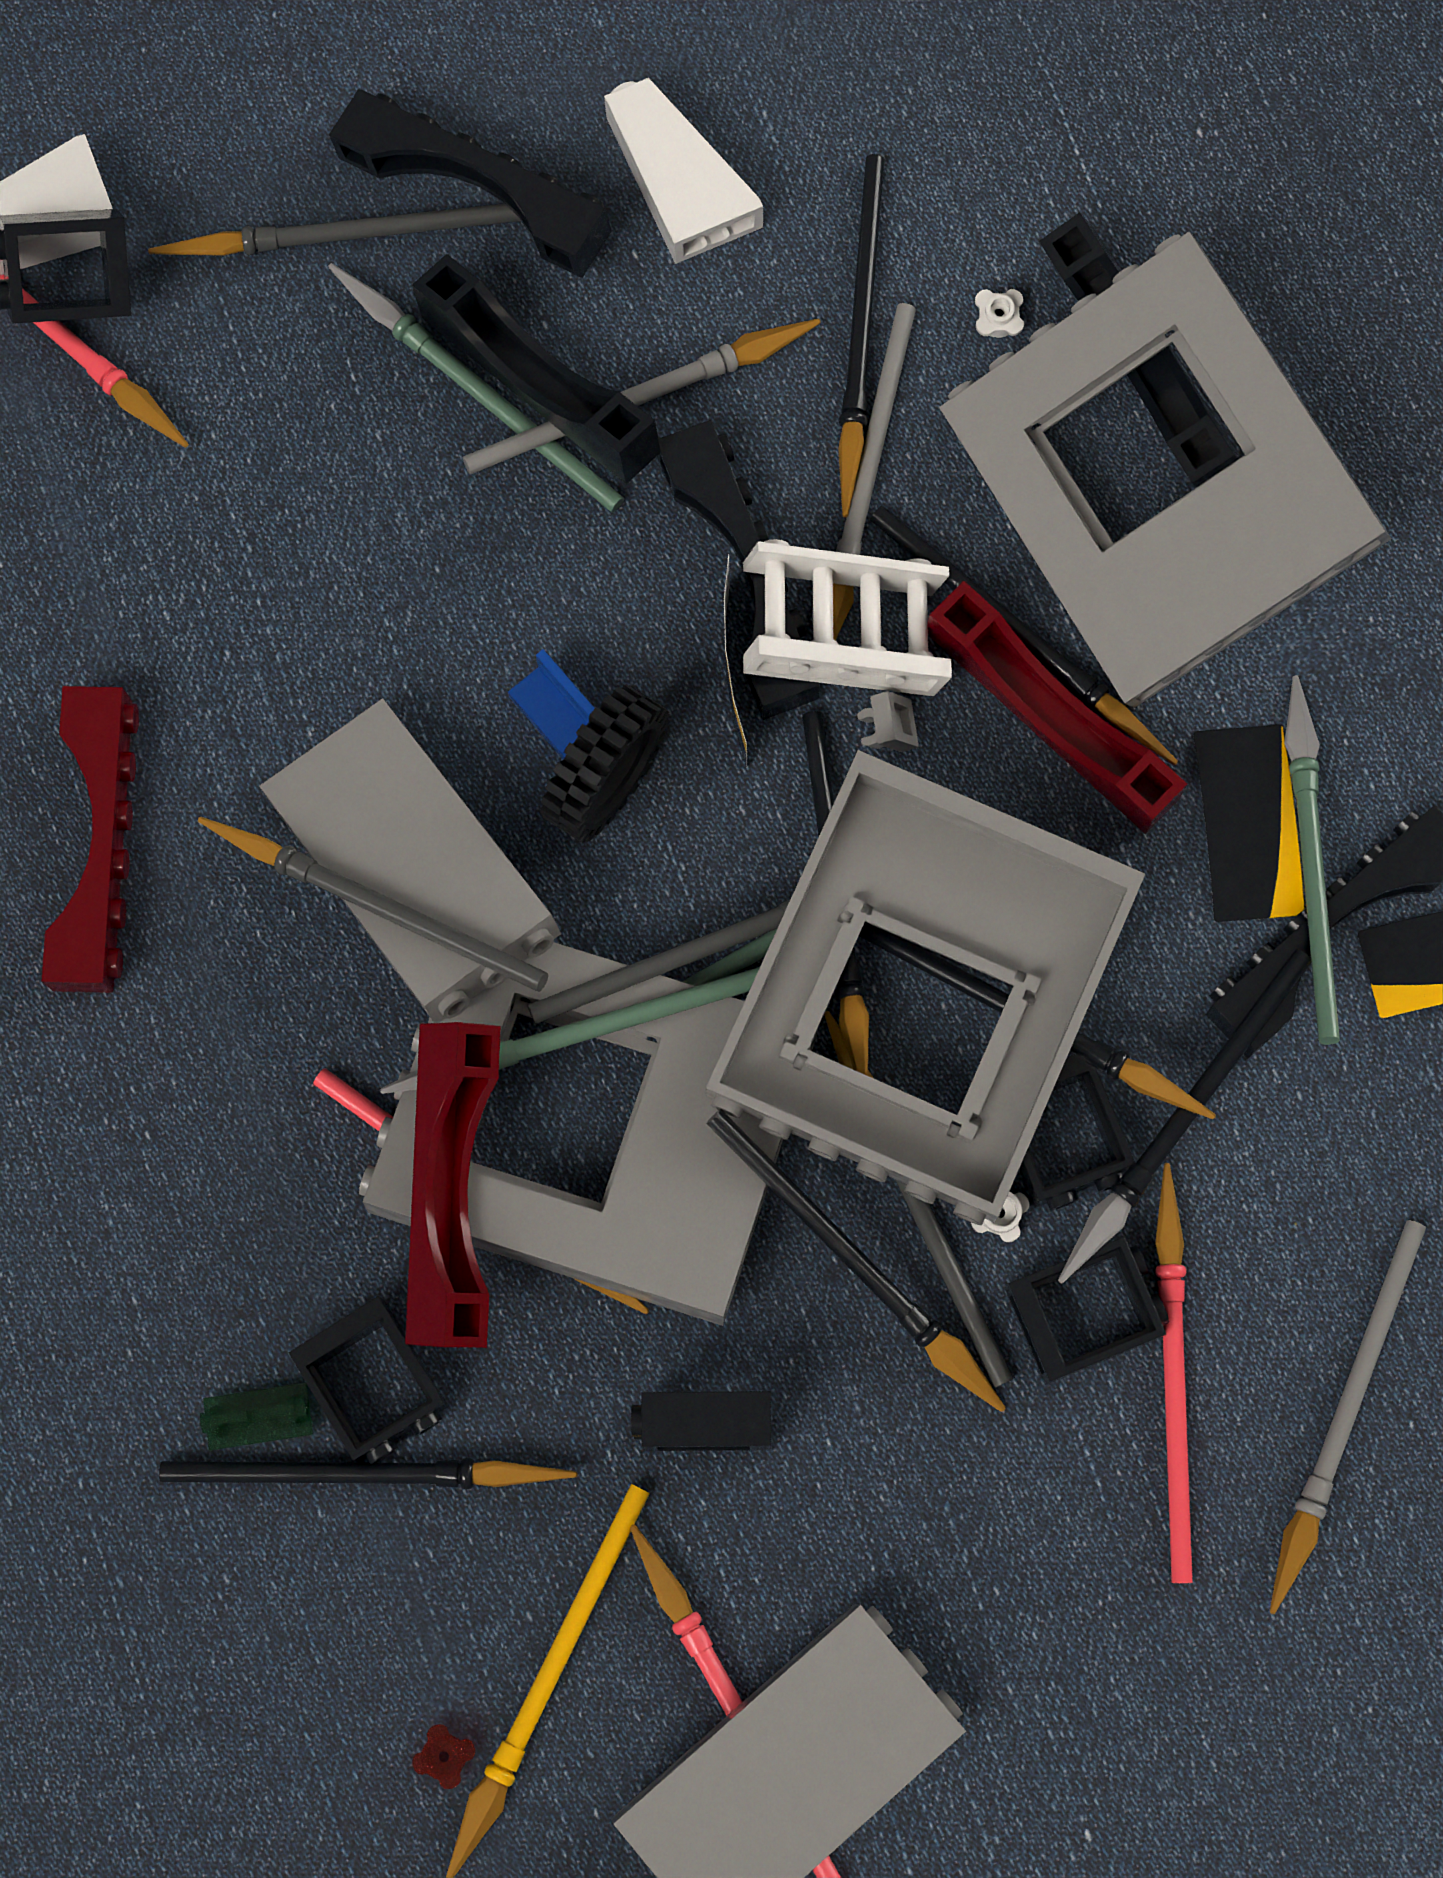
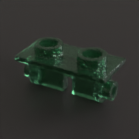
[200,1383,313,1451]

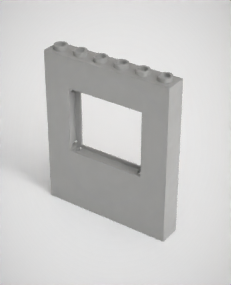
[939,232,1392,708]
[706,750,1145,1225]
[359,942,818,1326]

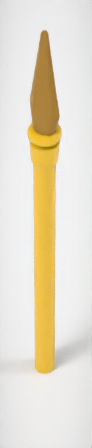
[446,1484,650,1878]

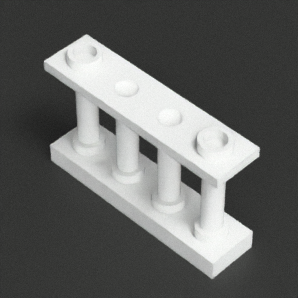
[743,539,952,696]

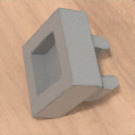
[857,691,919,752]

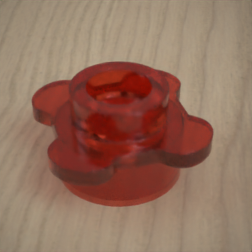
[412,1724,476,1789]

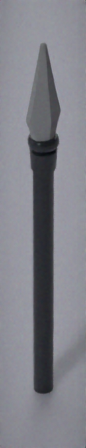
[1058,949,1311,1283]

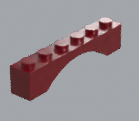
[928,581,1187,834]
[41,686,139,993]
[405,1022,501,1348]

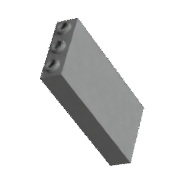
[259,698,561,1023]
[611,1604,966,1878]

